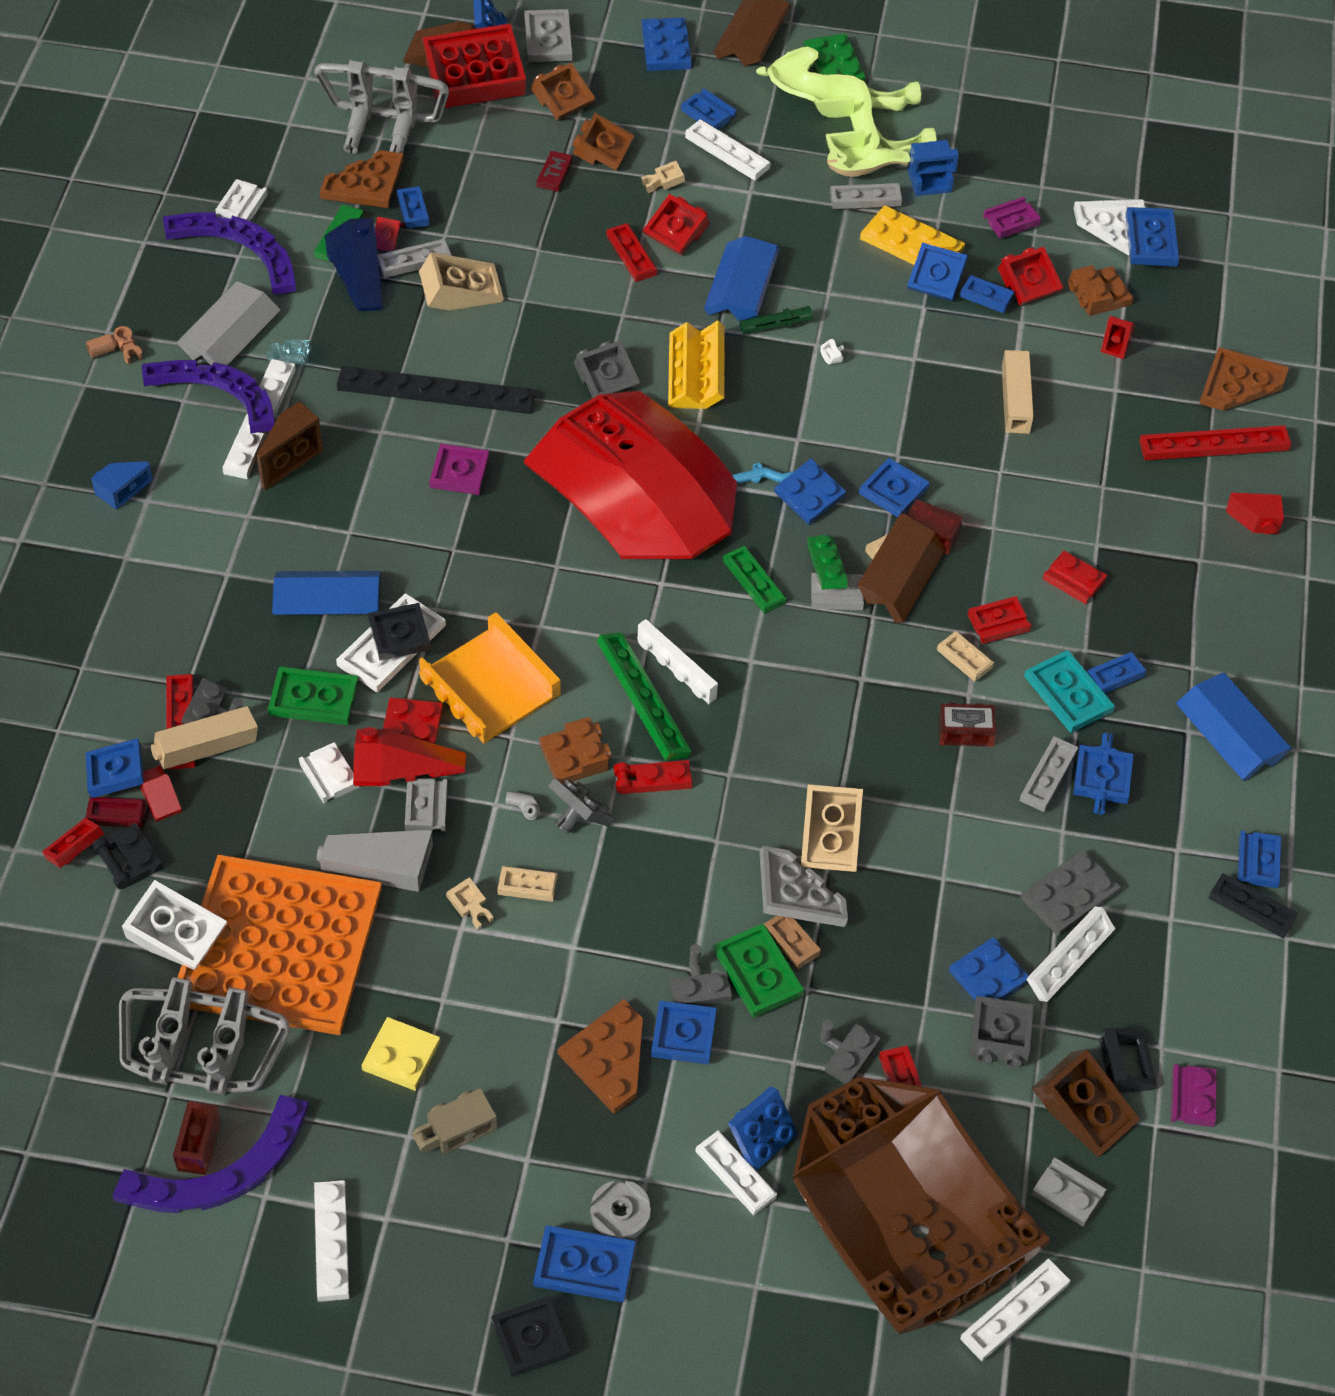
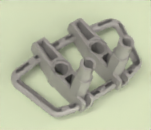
[314,59,449,154]
[119,977,290,1095]

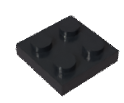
[368,603,431,661]
[491,1296,571,1377]

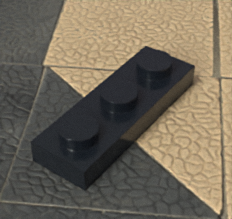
[1208,873,1298,939]

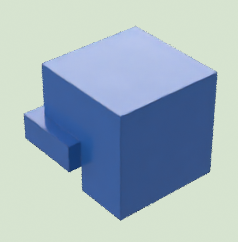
[908,140,959,196]

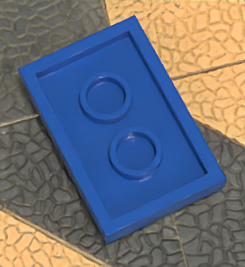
[641,18,691,71]
[1125,207,1179,266]
[533,1225,636,1303]

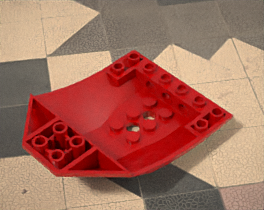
[524,391,737,559]

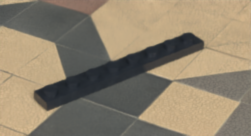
[337,366,535,414]

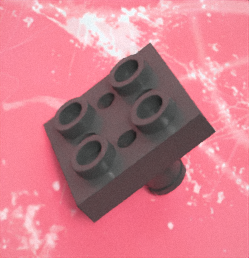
[548,778,615,834]

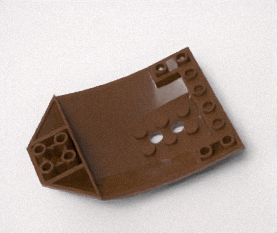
[793,1077,1050,1335]

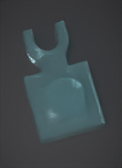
[265,340,312,364]

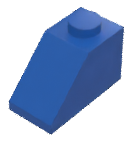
[91,461,153,510]

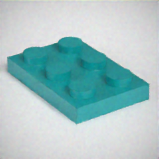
[1024,650,1115,733]

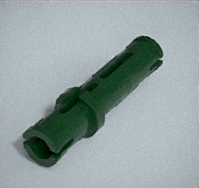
[739,306,813,335]

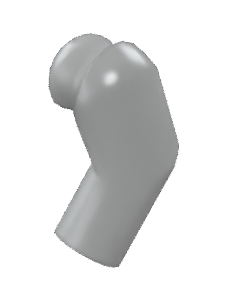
[505,791,540,820]

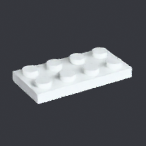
[336,593,446,692]

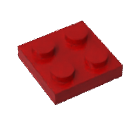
[383,697,443,744]

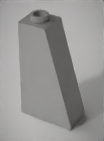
[317,830,433,892]

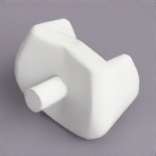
[820,339,844,365]

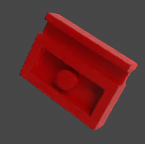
[1043,550,1107,604]
[968,596,1031,644]

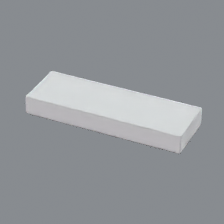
[696,1130,777,1215]

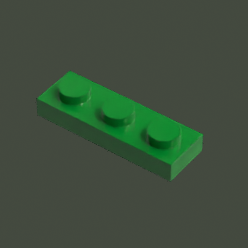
[807,535,848,590]

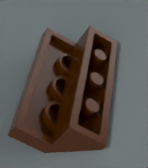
[713,0,791,67]
[857,514,945,623]

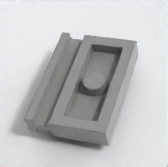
[811,573,864,610]
[405,779,448,831]
[1031,1157,1106,1227]

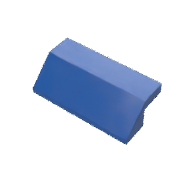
[704,236,780,321]
[272,571,381,615]
[1176,672,1292,781]

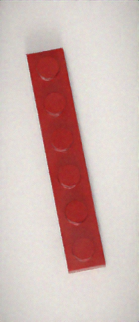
[1139,425,1291,460]

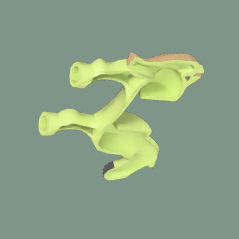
[756,47,937,177]

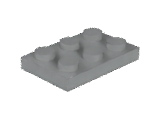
[524,9,572,62]

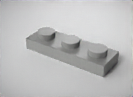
[830,183,902,209]
[376,239,452,278]
[1019,736,1078,812]

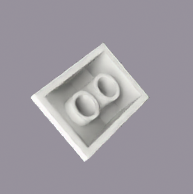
[122,880,227,970]

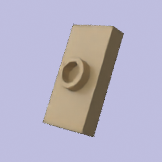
[937,631,994,682]
[498,866,558,902]

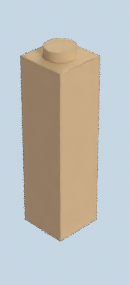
[1002,350,1033,434]
[151,706,258,769]

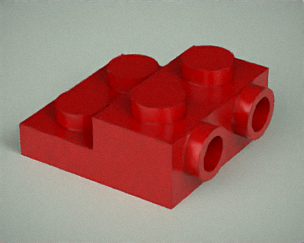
[643,194,710,256]
[998,247,1064,306]

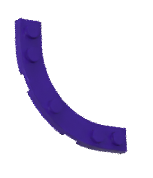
[163,212,296,295]
[142,360,275,434]
[112,1095,309,1213]

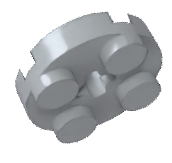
[590,1181,651,1240]

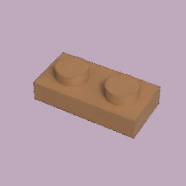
[764,916,821,970]

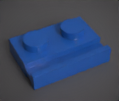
[681,88,737,130]
[1237,830,1281,888]

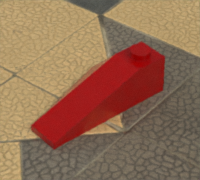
[353,727,467,786]

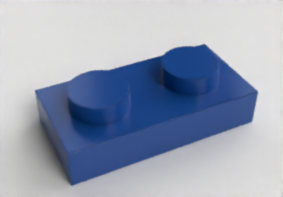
[397,186,429,229]
[960,275,1014,313]
[1087,652,1146,693]

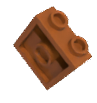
[531,62,596,120]
[572,113,634,171]
[1068,265,1133,316]
[539,717,612,781]

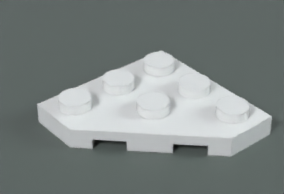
[1073,200,1145,255]

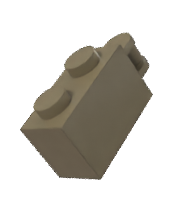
[412,1088,497,1155]

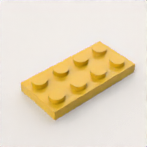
[860,205,965,265]

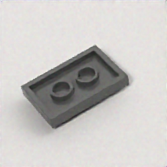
[1021,849,1121,937]

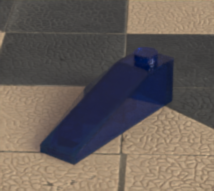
[325,218,383,311]

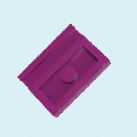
[983,197,1041,239]
[1171,1064,1217,1127]

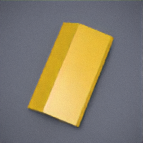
[668,320,724,409]

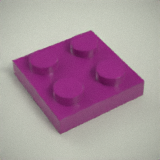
[429,443,489,495]

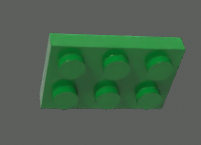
[803,33,865,82]
[268,667,358,725]
[713,923,804,1018]

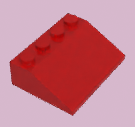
[423,24,526,108]

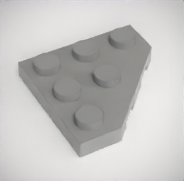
[760,846,848,927]

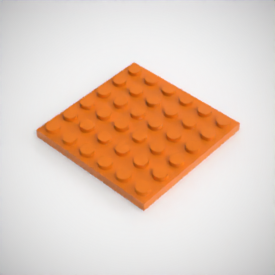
[178,855,382,1036]

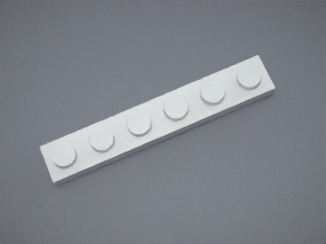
[223,359,296,479]

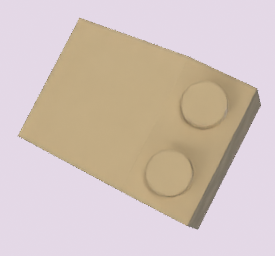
[419,252,504,311]
[801,785,863,872]

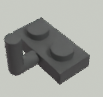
[181,678,243,724]
[670,944,732,1006]
[820,1020,881,1084]

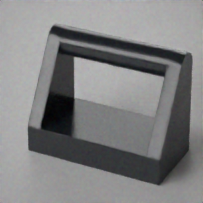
[1099,1027,1157,1093]

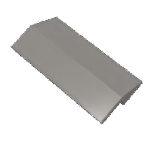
[176,282,280,365]

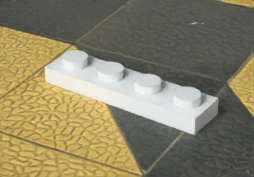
[685,119,770,180]
[637,619,718,704]
[1027,907,1115,1002]
[314,1180,349,1302]
[960,1259,1070,1361]

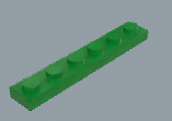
[596,632,691,761]

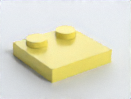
[362,1017,440,1091]

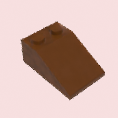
[403,21,478,67]
[257,401,323,490]
[1032,1049,1140,1157]

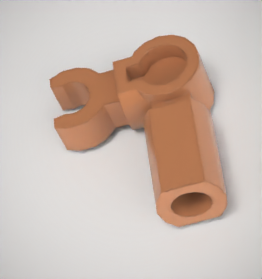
[86,326,143,365]

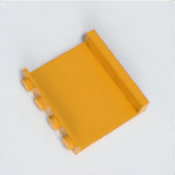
[419,612,561,743]

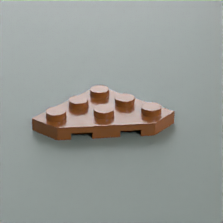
[320,150,404,208]
[1199,347,1289,411]
[558,999,643,1114]

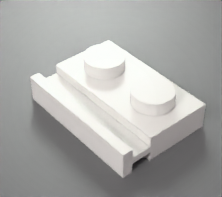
[216,179,268,221]
[299,742,359,804]

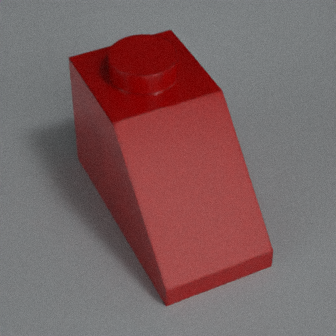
[1101,316,1136,359]
[1226,492,1284,534]

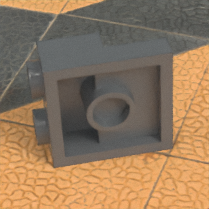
[574,340,640,398]
[969,996,1034,1068]

